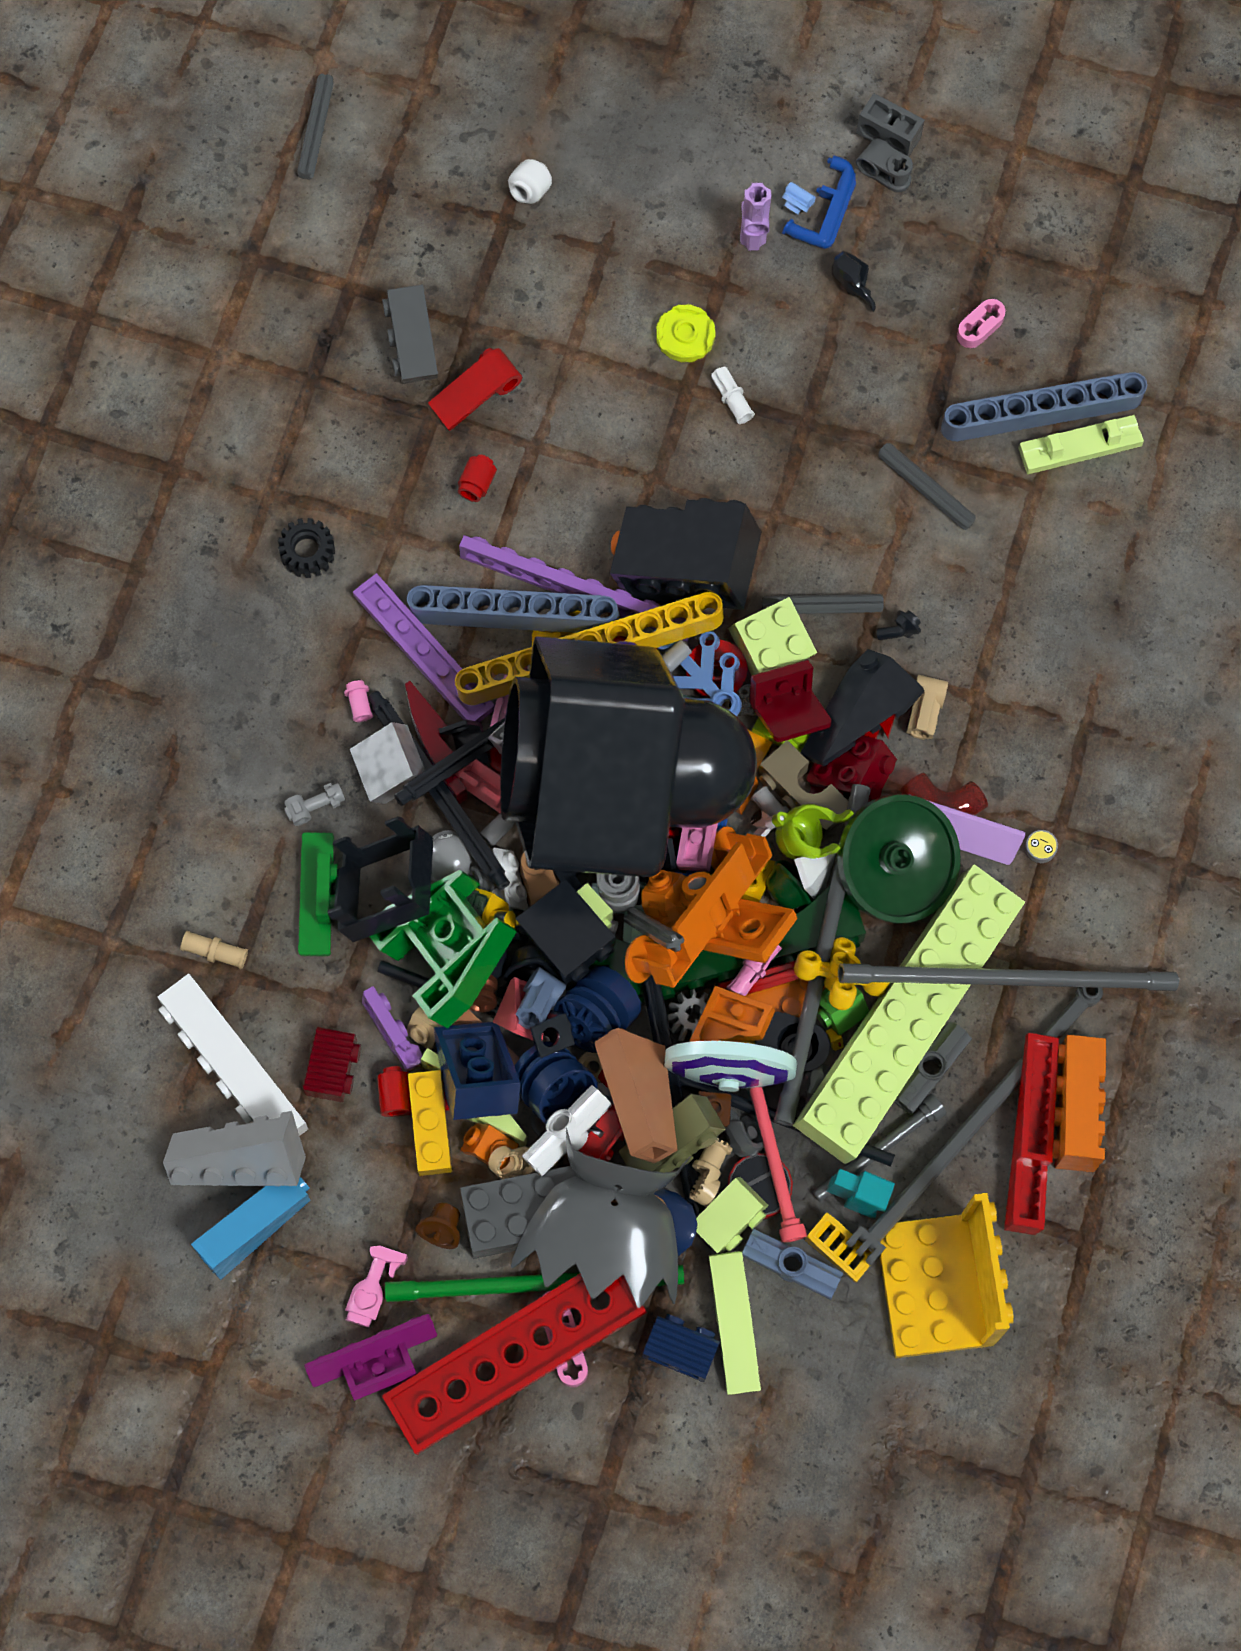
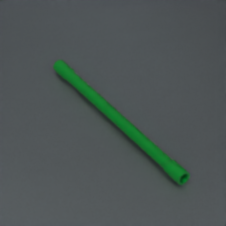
[385,1264,684,1302]

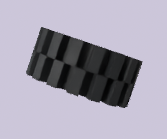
[278,518,335,578]

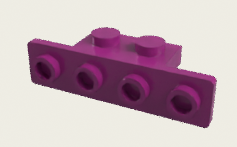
[304,1314,437,1401]

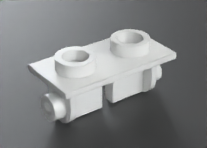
[492,848,529,912]

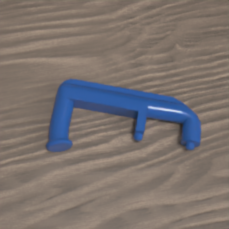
[782,155,856,249]

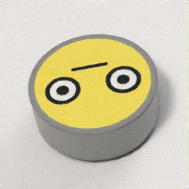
[1025,830,1058,863]

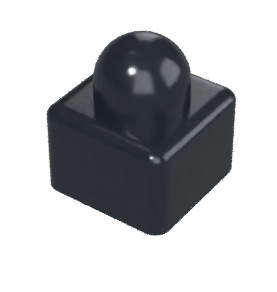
[500,637,757,877]

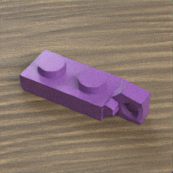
[362,986,422,1072]

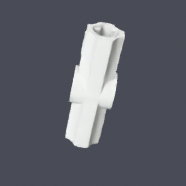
[523,1085,612,1176]

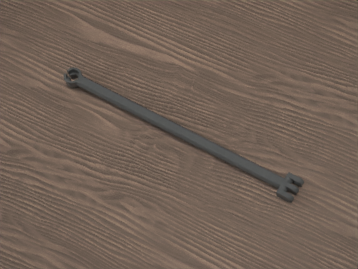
[845,987,1103,1265]

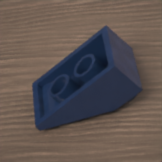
[434,1022,521,1120]

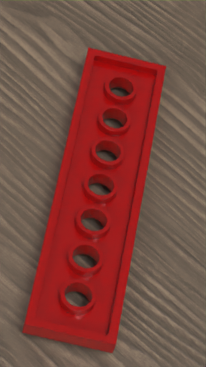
[382,1273,647,1455]

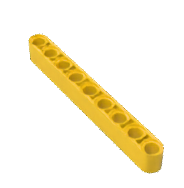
[455,592,724,705]

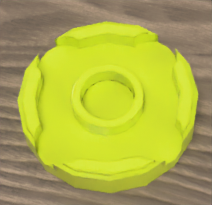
[656,305,715,362]

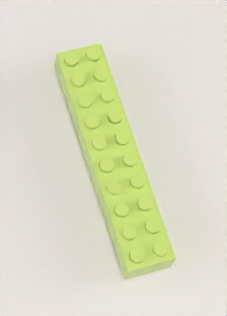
[792,864,1025,1164]

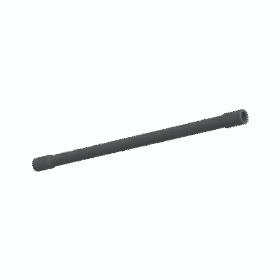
[774,784,871,1126]
[838,963,1179,991]

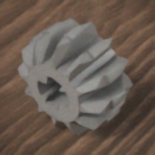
[667,990,708,1043]

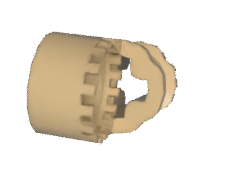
[689,1138,733,1207]
[488,1146,558,1179]

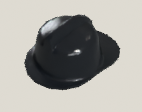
[754,1012,830,1072]

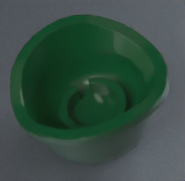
[766,860,814,909]

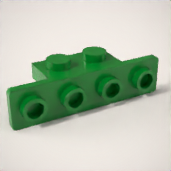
[298,833,338,956]

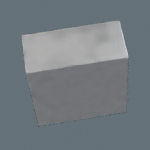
[350,722,425,804]

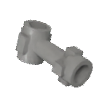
[284,783,345,826]

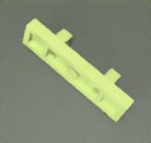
[1018,415,1144,475]

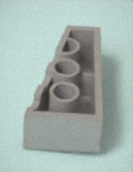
[163,1111,306,1186]

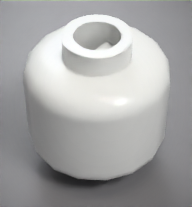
[508,159,552,204]

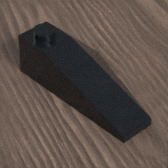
[800,649,925,766]

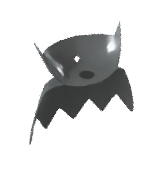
[511,1128,691,1308]

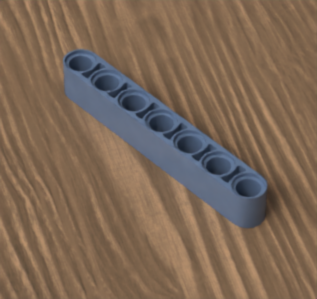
[941,372,1147,441]
[407,585,621,633]

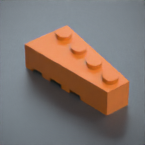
[1053,1035,1106,1172]

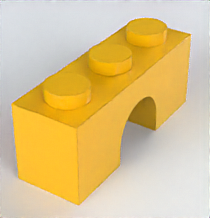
[408,1070,452,1176]

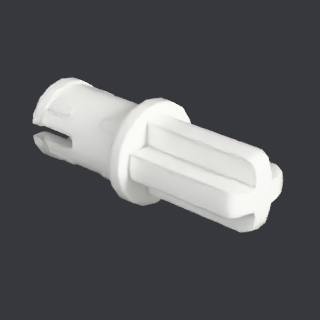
[711,367,755,424]

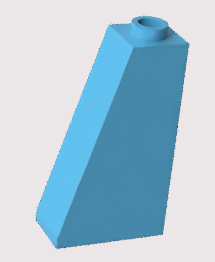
[191,1177,311,1280]

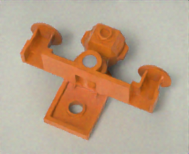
[625,826,798,988]

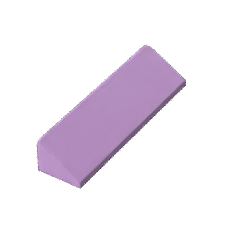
[927,800,1025,865]

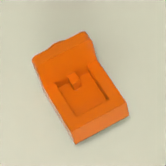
[461,1123,519,1169]

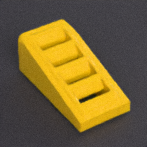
[805,1212,872,1283]

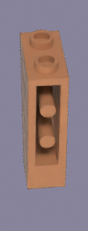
[595,1028,678,1164]

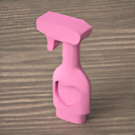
[345,1246,408,1328]

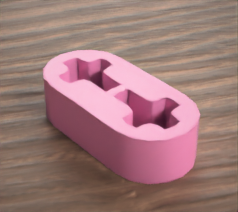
[957,299,1006,348]

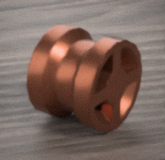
[469,975,498,1012]

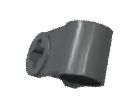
[856,138,913,192]

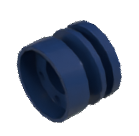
[554,966,641,1053]
[515,1041,598,1125]

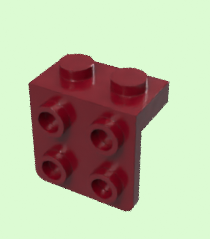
[750,660,831,742]
[807,736,897,802]

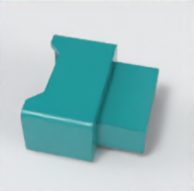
[826,1169,895,1219]

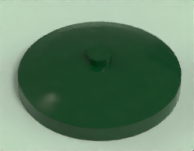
[838,794,961,923]

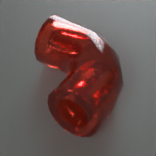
[900,773,988,816]

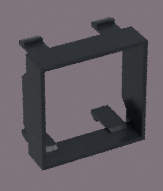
[328,816,433,942]

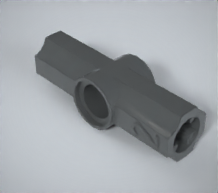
[894,1021,972,1114]

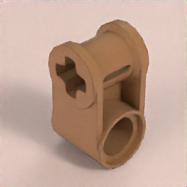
[520,853,559,907]

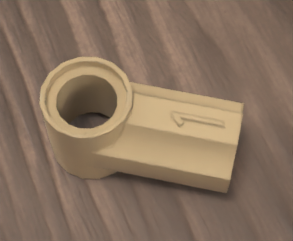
[906,674,949,740]

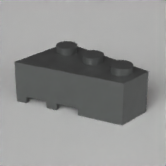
[382,284,438,384]

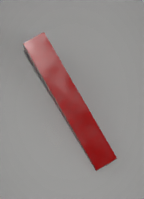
[1004,1033,1059,1235]

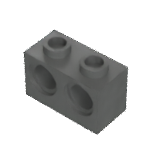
[856,93,925,156]

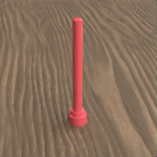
[750,1087,807,1243]

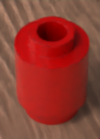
[458,454,497,502]

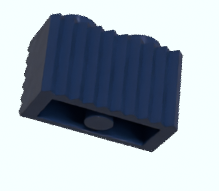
[642,1314,720,1382]

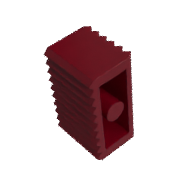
[303,1027,361,1103]

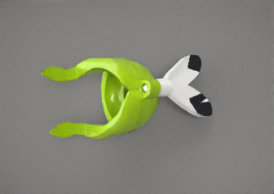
[751,804,853,860]

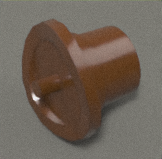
[415,1203,461,1249]

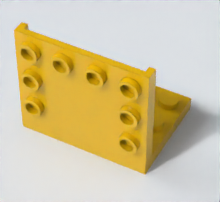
[879,1193,1014,1358]

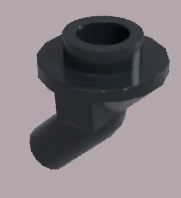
[877,610,921,640]

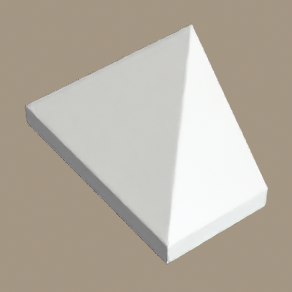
[794,853,836,900]

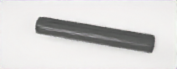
[297,73,334,180]
[878,443,976,530]
[762,594,884,614]
[623,907,685,952]

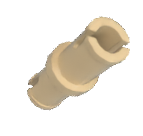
[180,931,248,969]

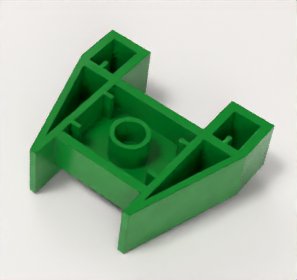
[369,870,517,1029]

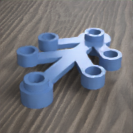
[654,629,742,716]

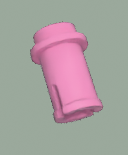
[344,680,373,722]

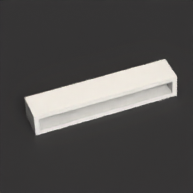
[158,974,308,1136]

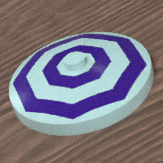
[664,1041,797,1092]

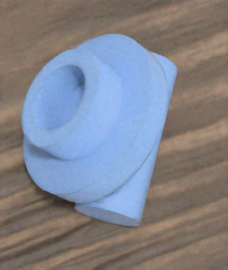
[782,182,816,214]

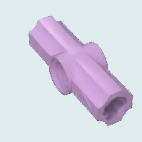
[740,183,771,251]

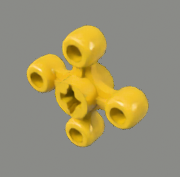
[794,937,890,1010]

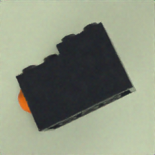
[610,498,762,610]

